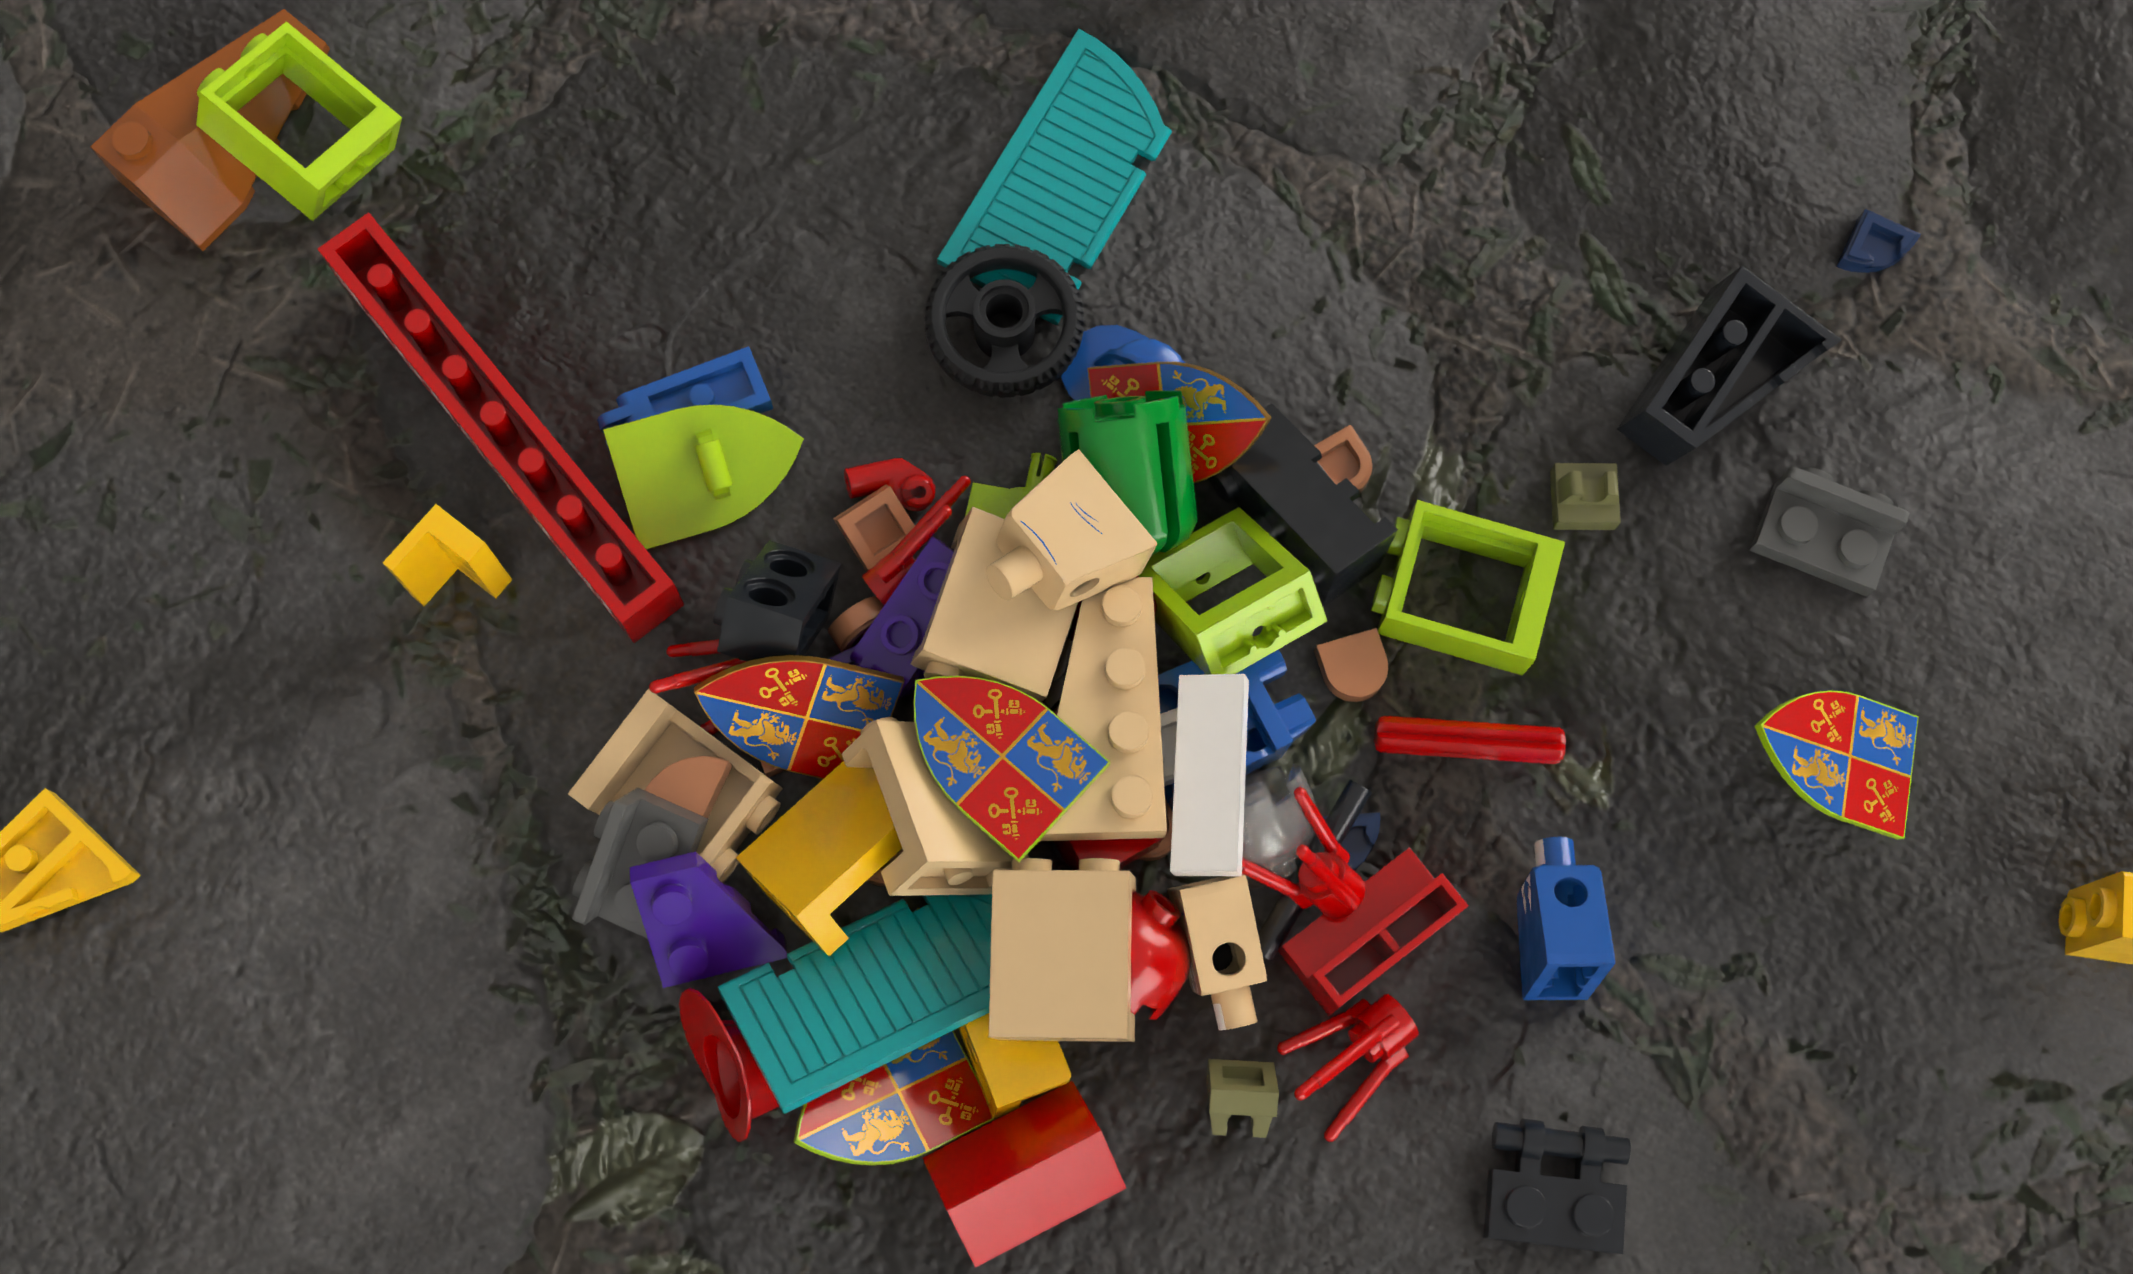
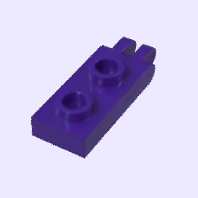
[850,537,954,697]

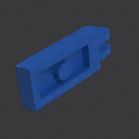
[597,346,773,453]

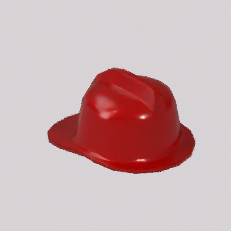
[679,988,779,1142]

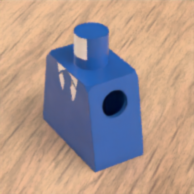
[1517,837,1615,1000]

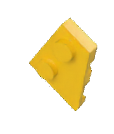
[0,788,141,933]

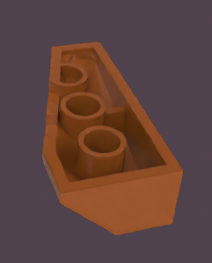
[90,9,330,251]

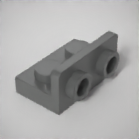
[1749,467,1910,597]
[572,788,708,939]

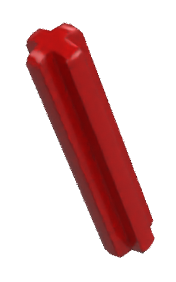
[1374,716,1566,764]

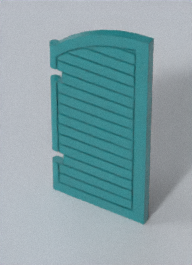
[937,29,1172,325]
[717,894,992,1114]

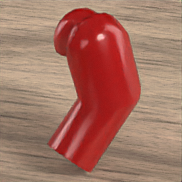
[844,458,936,511]

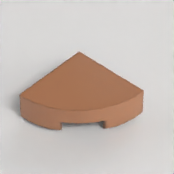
[644,756,733,818]

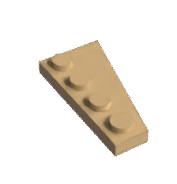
[1040,577,1167,841]

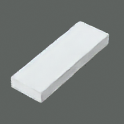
[1170,674,1249,876]

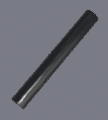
[1258,779,1372,961]

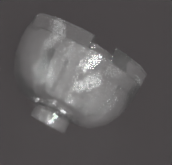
[1242,764,1316,879]

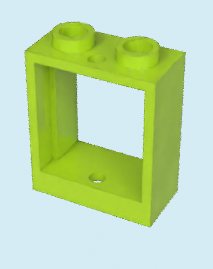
[196,21,402,221]
[1371,500,1565,676]
[1138,507,1327,675]

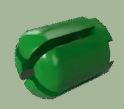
[1057,390,1198,556]

